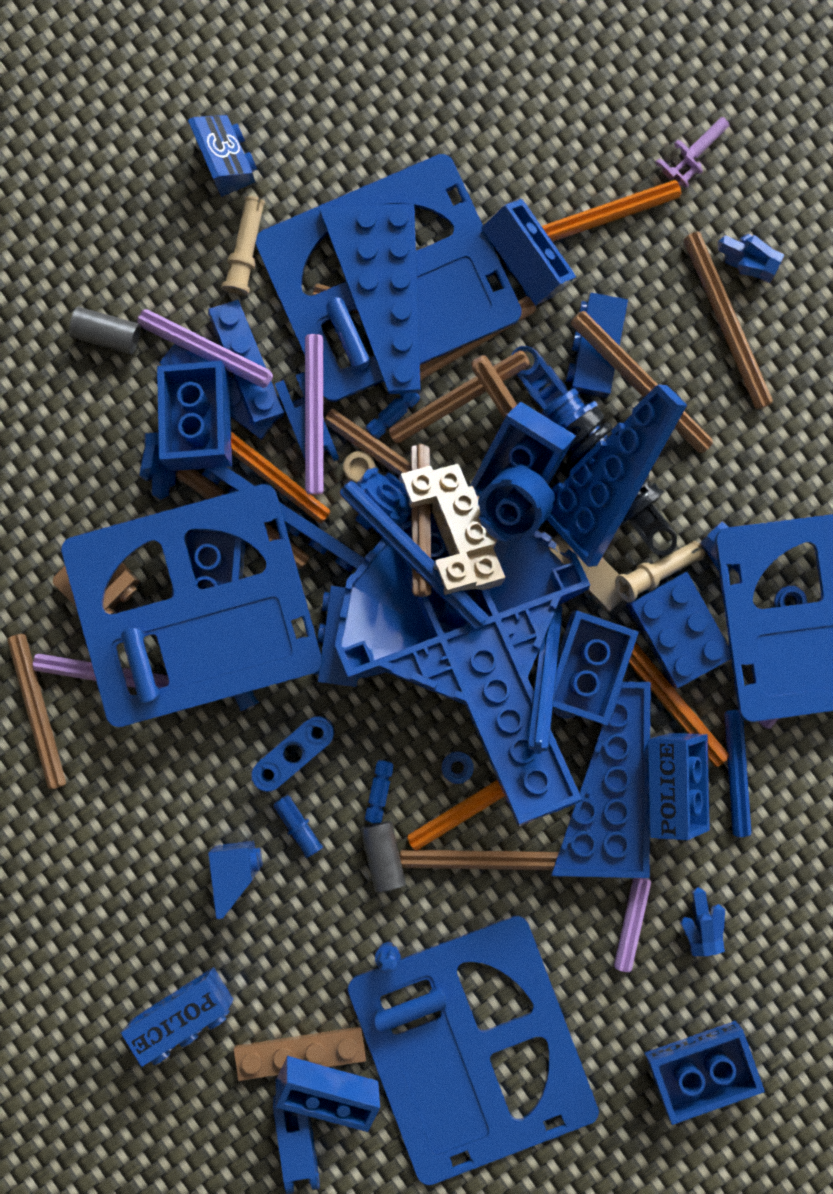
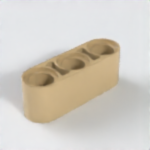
[548,533,623,613]

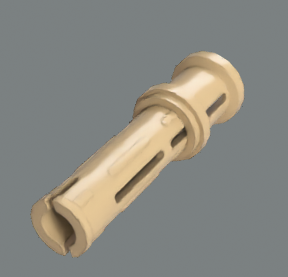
[221,196,265,296]
[615,541,705,602]

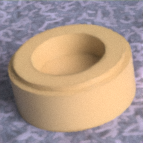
[343,451,375,484]

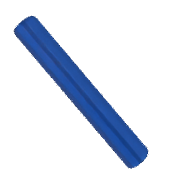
[724,710,752,837]

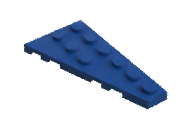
[319,203,421,394]
[547,385,687,567]
[551,682,651,878]

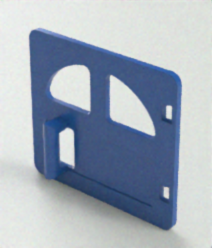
[256,154,522,402]
[61,484,322,727]
[715,514,833,722]
[348,916,599,1185]

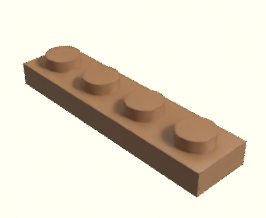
[234,1026,367,1081]

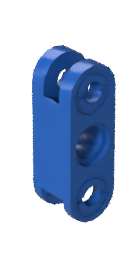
[275,372,340,462]
[251,716,335,792]
[273,1095,320,1194]

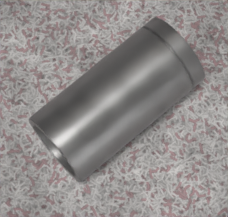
[69,306,141,355]
[360,821,406,892]

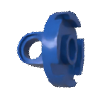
[356,468,411,531]

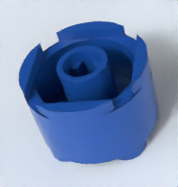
[478,465,555,543]

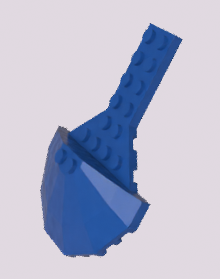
[335,513,590,827]

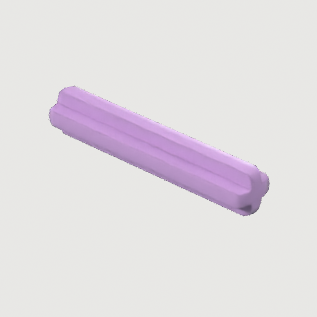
[614,878,651,972]

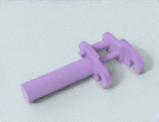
[655,117,730,188]

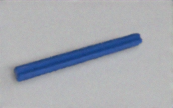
[339,481,488,630]
[528,606,563,754]

